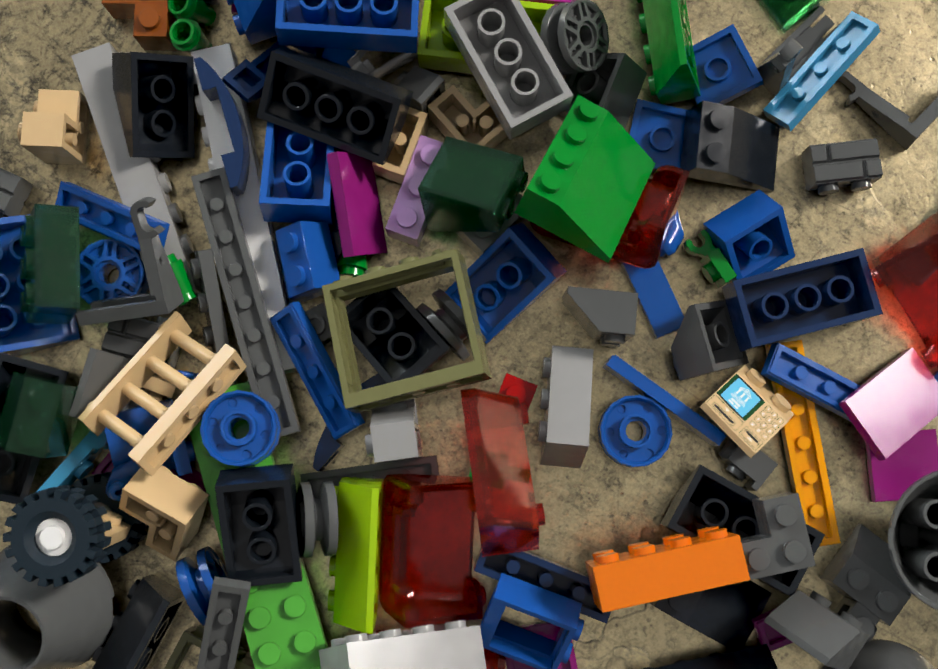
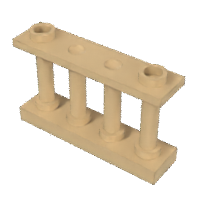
[78,311,247,476]

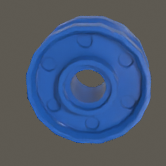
[73,239,150,304]
[200,390,281,467]
[597,395,673,468]
[175,546,227,626]

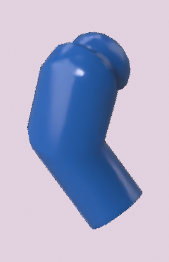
[653,209,684,257]
[106,460,140,501]

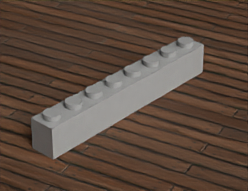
[71,42,201,294]

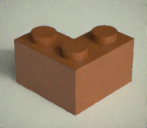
[101,0,177,51]

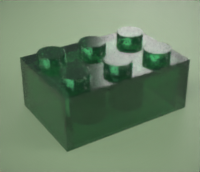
[19,204,80,324]

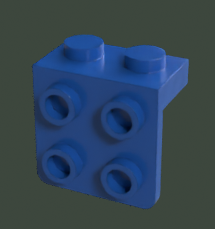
[104,399,196,476]

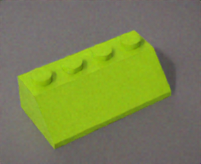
[328,477,384,634]

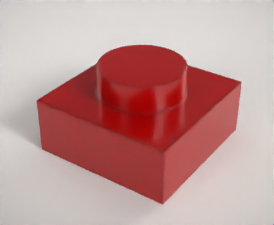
[494,373,538,417]

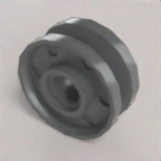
[540,0,609,75]
[416,288,486,361]
[297,481,339,558]

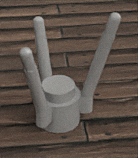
[347,50,418,79]

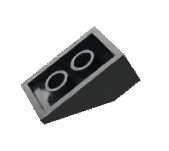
[112,52,195,158]
[679,101,780,192]
[346,287,451,383]
[215,463,303,586]
[649,580,772,651]

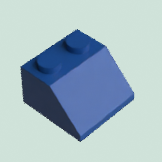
[703,189,795,281]
[275,221,340,304]

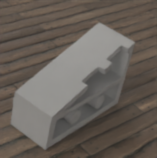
[538,345,594,468]
[365,399,423,463]

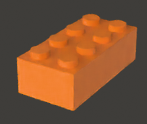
[585,526,750,613]

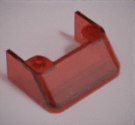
[460,388,545,557]

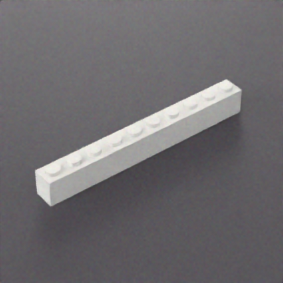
[191,43,297,374]

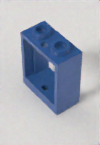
[480,572,584,669]

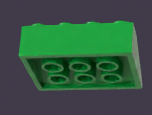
[637,0,701,105]
[514,95,656,263]

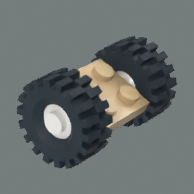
[3,472,149,587]

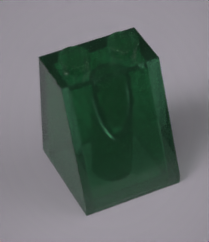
[418,136,528,232]
[0,371,78,458]

